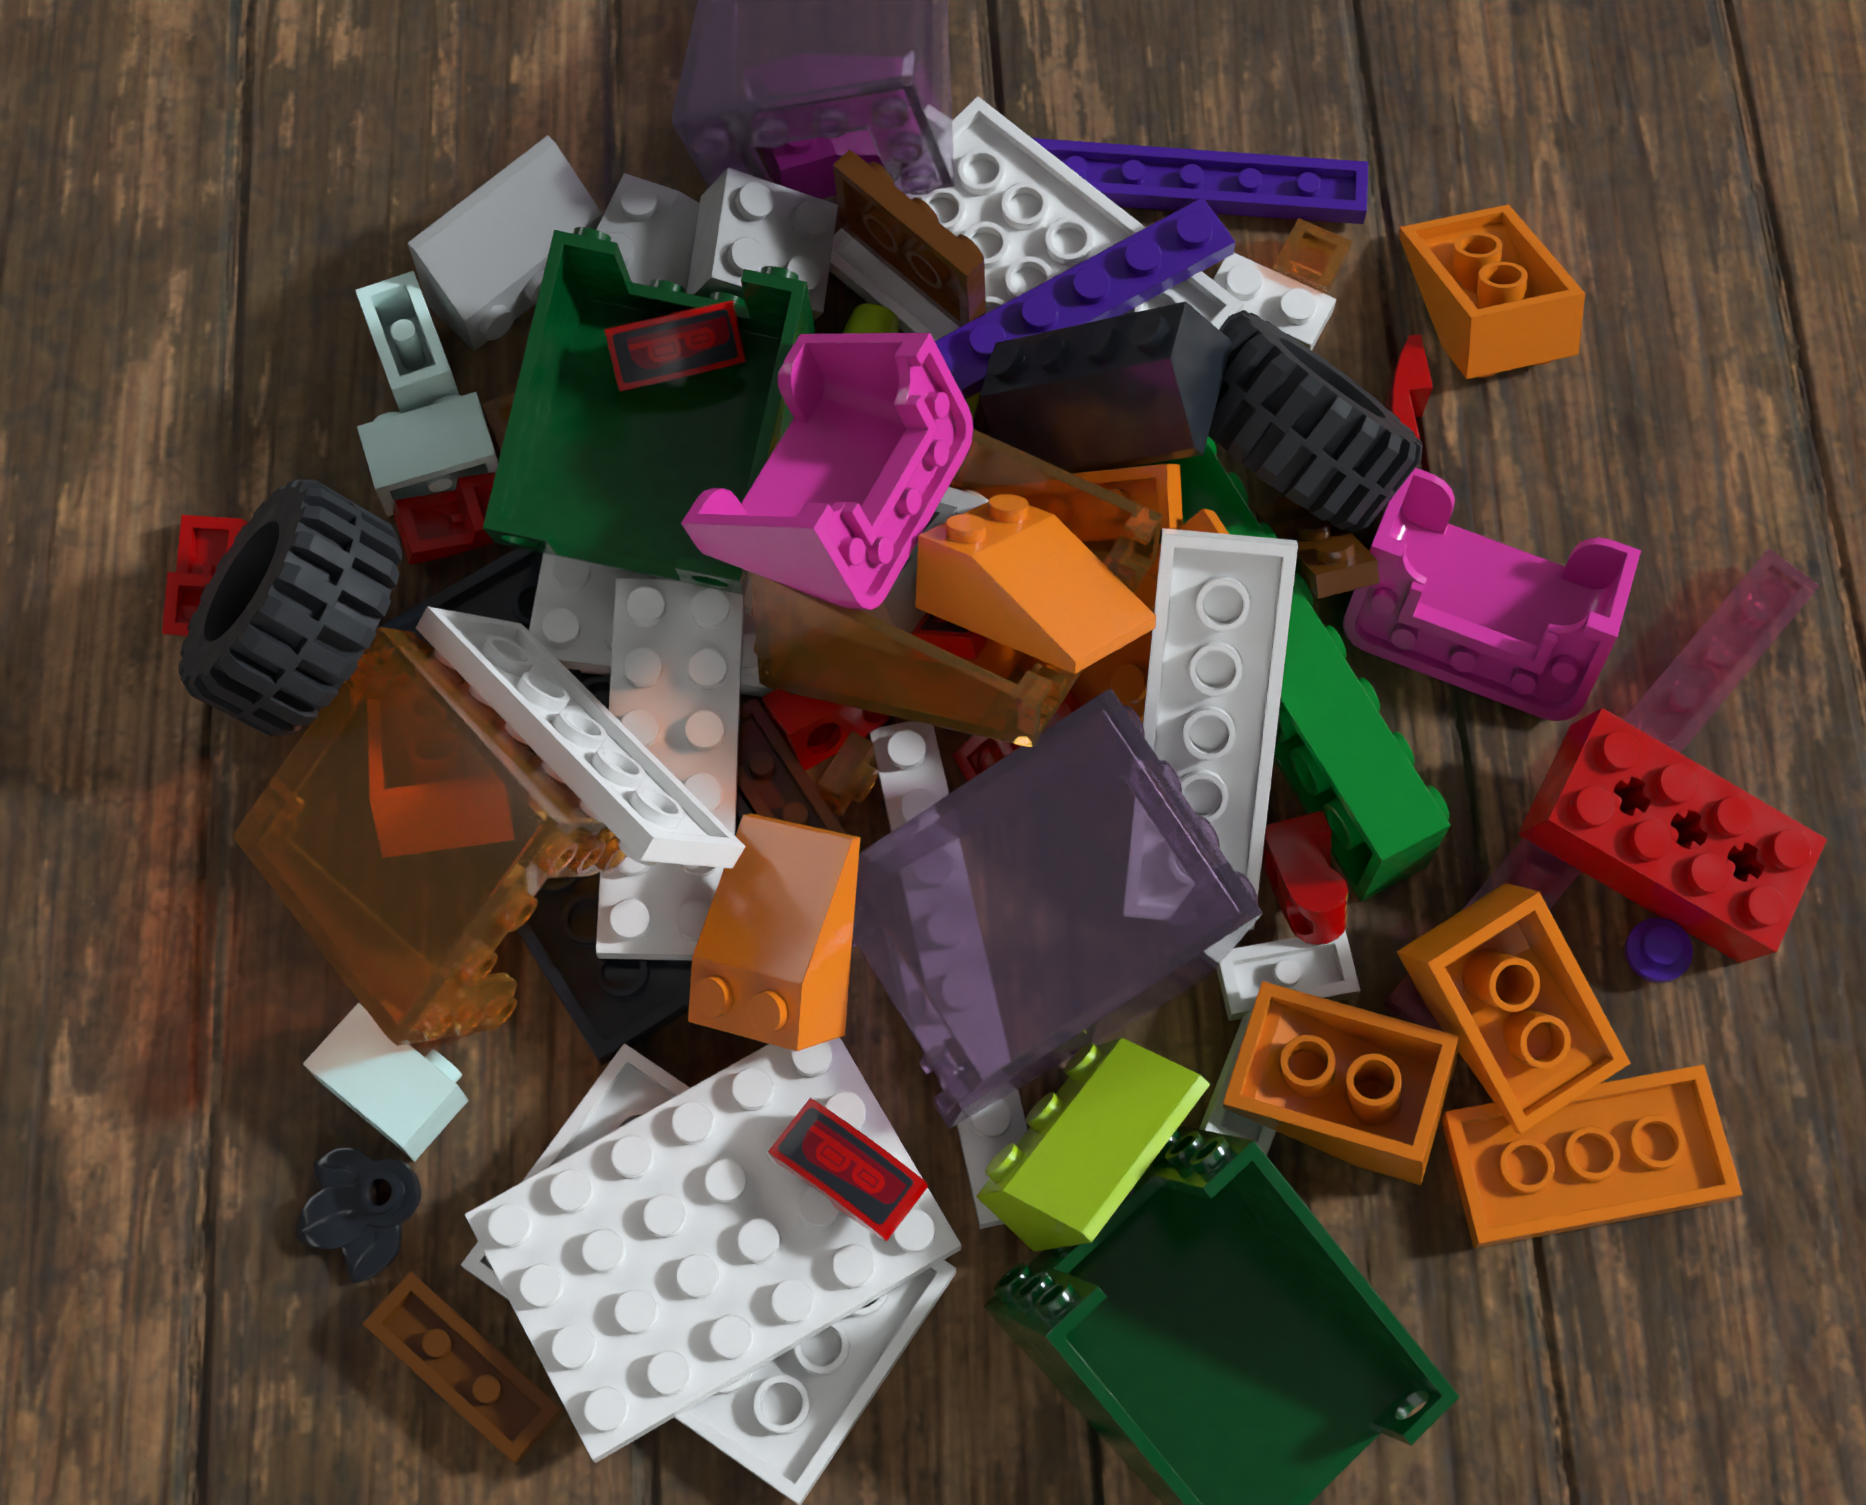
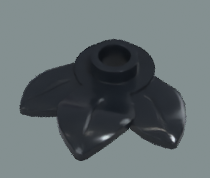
[296,1147,421,1283]

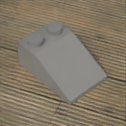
[596,173,700,293]

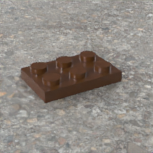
[833,149,986,327]

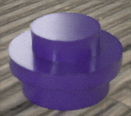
[1625,918,1693,983]

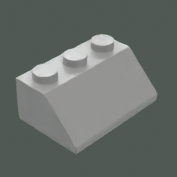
[407,135,603,352]

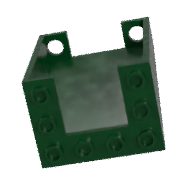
[483,227,815,595]
[984,1126,1460,1505]

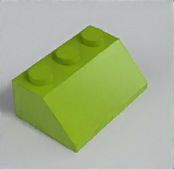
[976,1037,1210,1252]

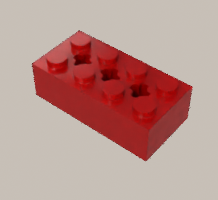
[1518,708,1827,963]

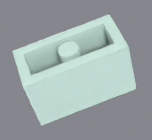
[355,271,459,413]
[357,392,498,517]
[303,1003,469,1162]

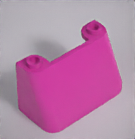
[681,333,973,610]
[1343,468,1641,721]

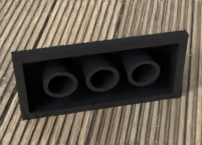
[980,301,1232,481]

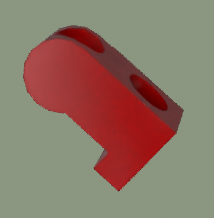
[761,657,893,771]
[1261,811,1348,945]

